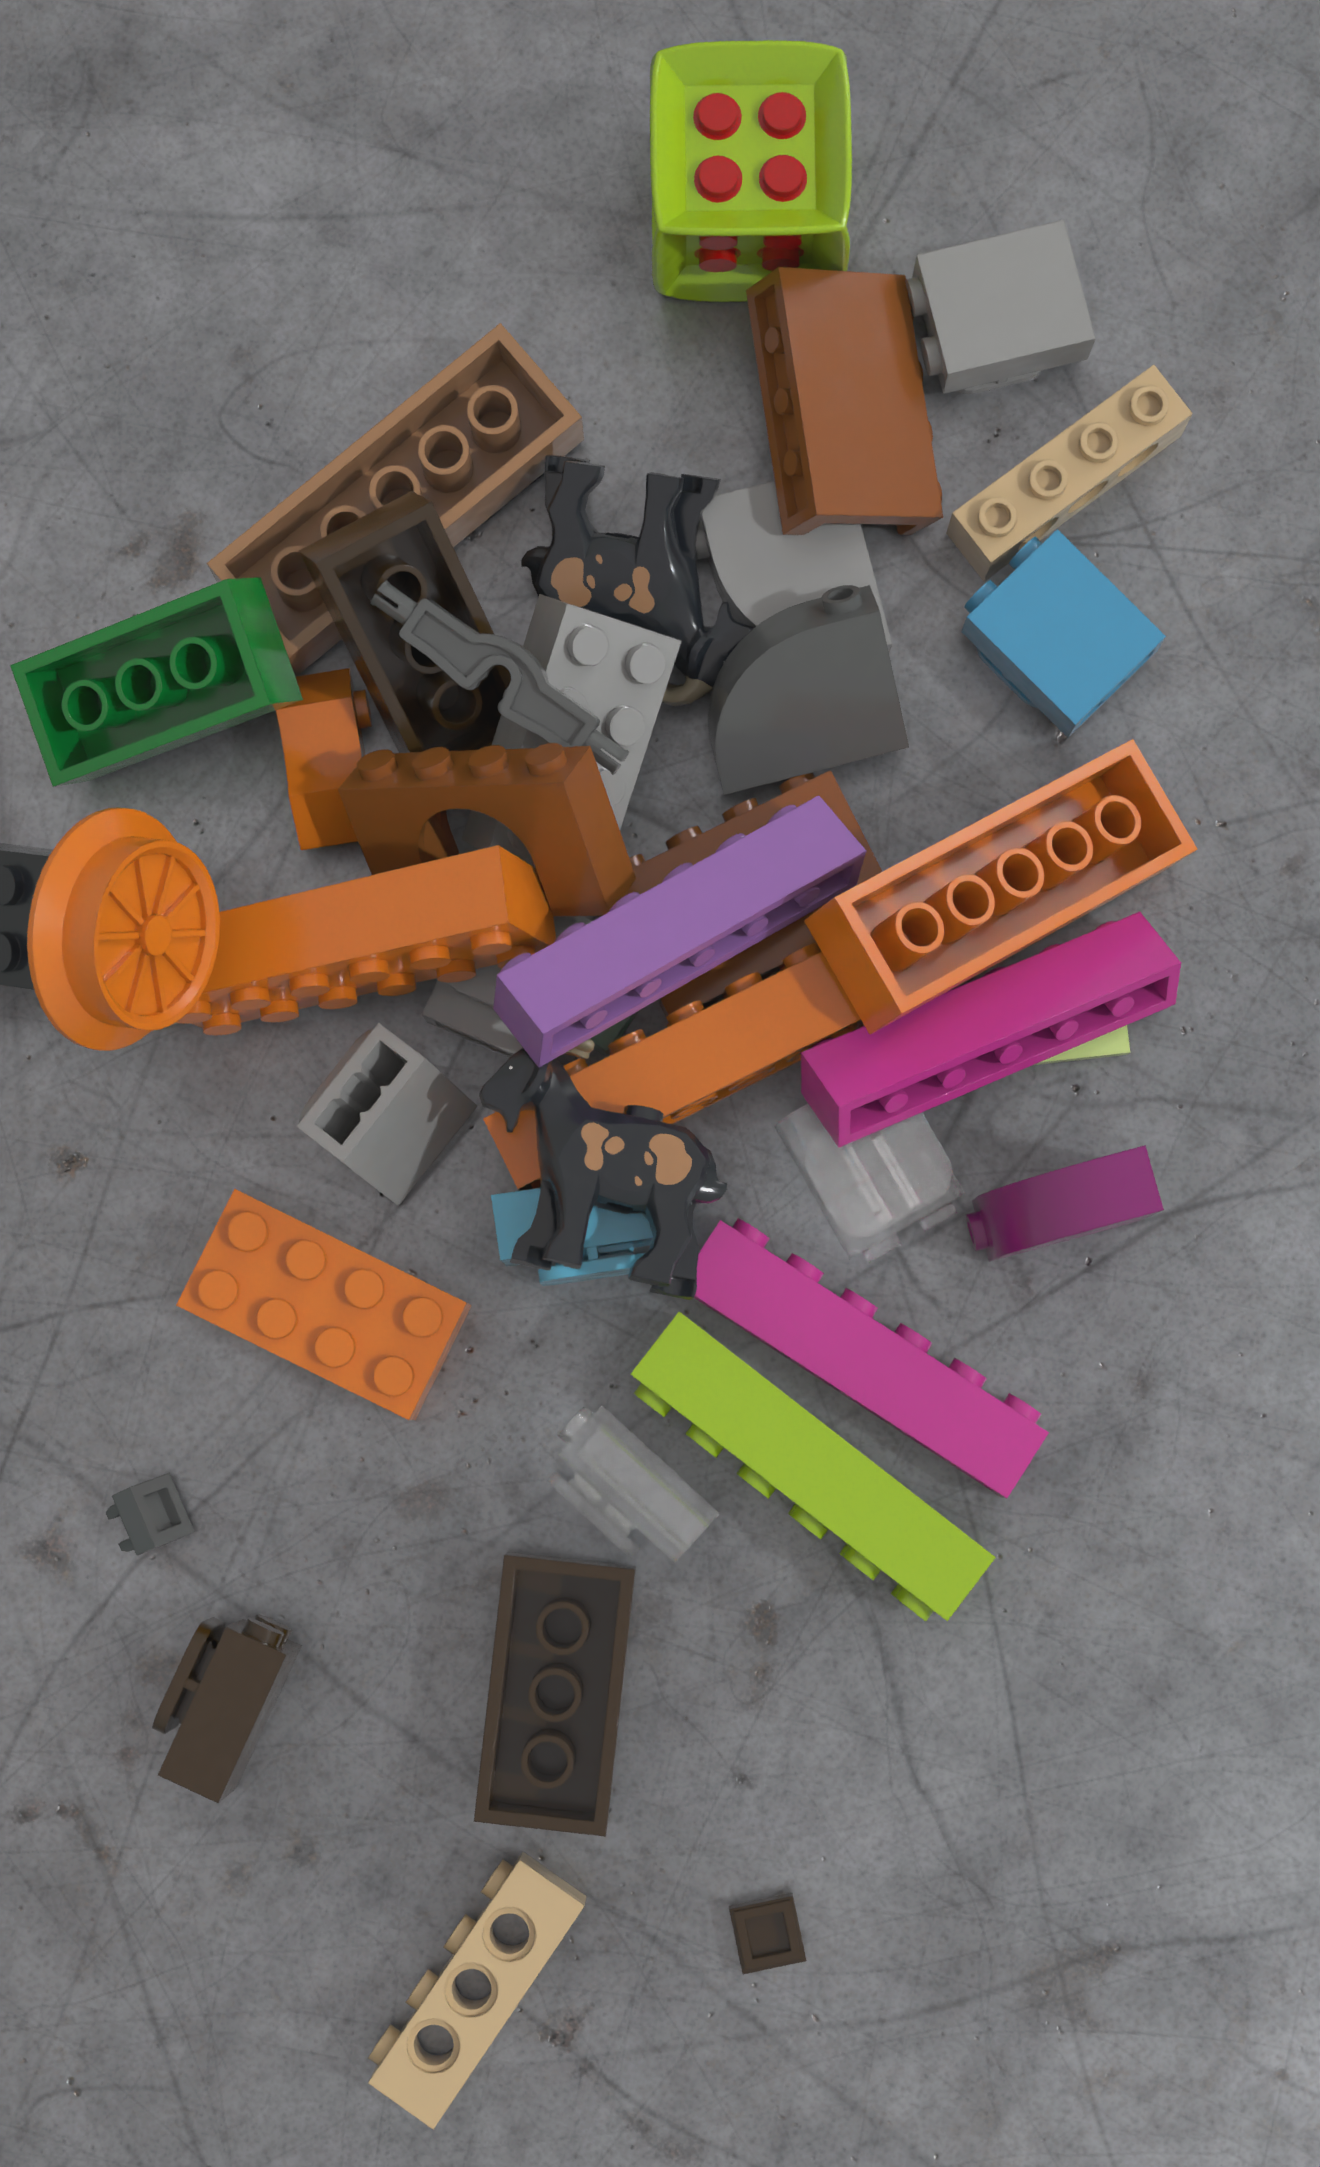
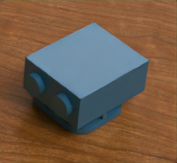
[961,529,1166,738]

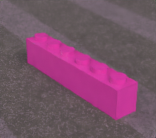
[801,912,1181,1148]
[694,1218,1049,1499]

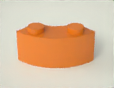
[276,668,372,850]

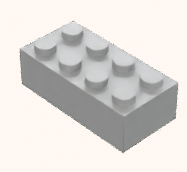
[462,594,681,868]

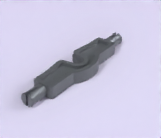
[371,580,629,775]

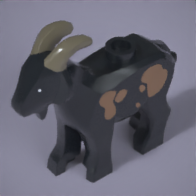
[521,455,753,706]
[479,1038,728,1300]

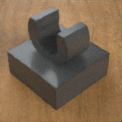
[106,1473,194,1556]

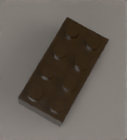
[299,491,511,753]
[474,1552,636,1837]

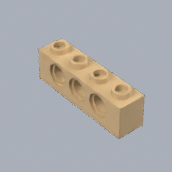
[946,365,1193,582]
[368,1852,587,2129]

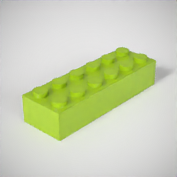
[631,1312,996,1621]

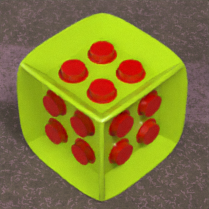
[650,40,852,302]

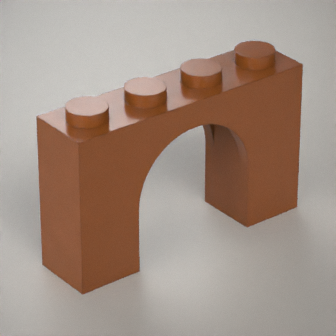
[338,743,636,916]

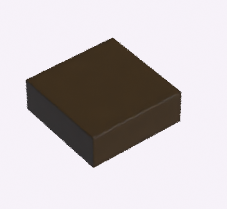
[729,1893,807,1974]

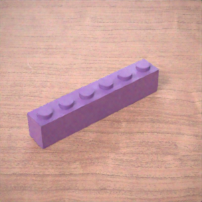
[493,795,866,1067]

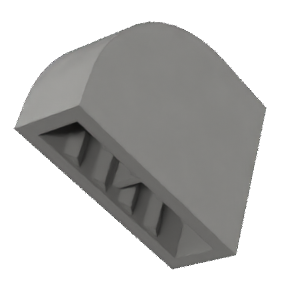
[696,481,892,654]

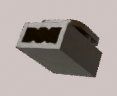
[152,1614,302,1803]

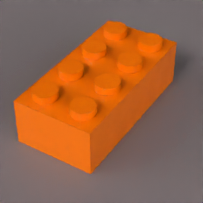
[176,1189,472,1420]

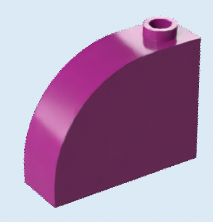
[966,1145,1164,1262]

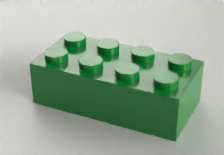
[10,577,303,787]

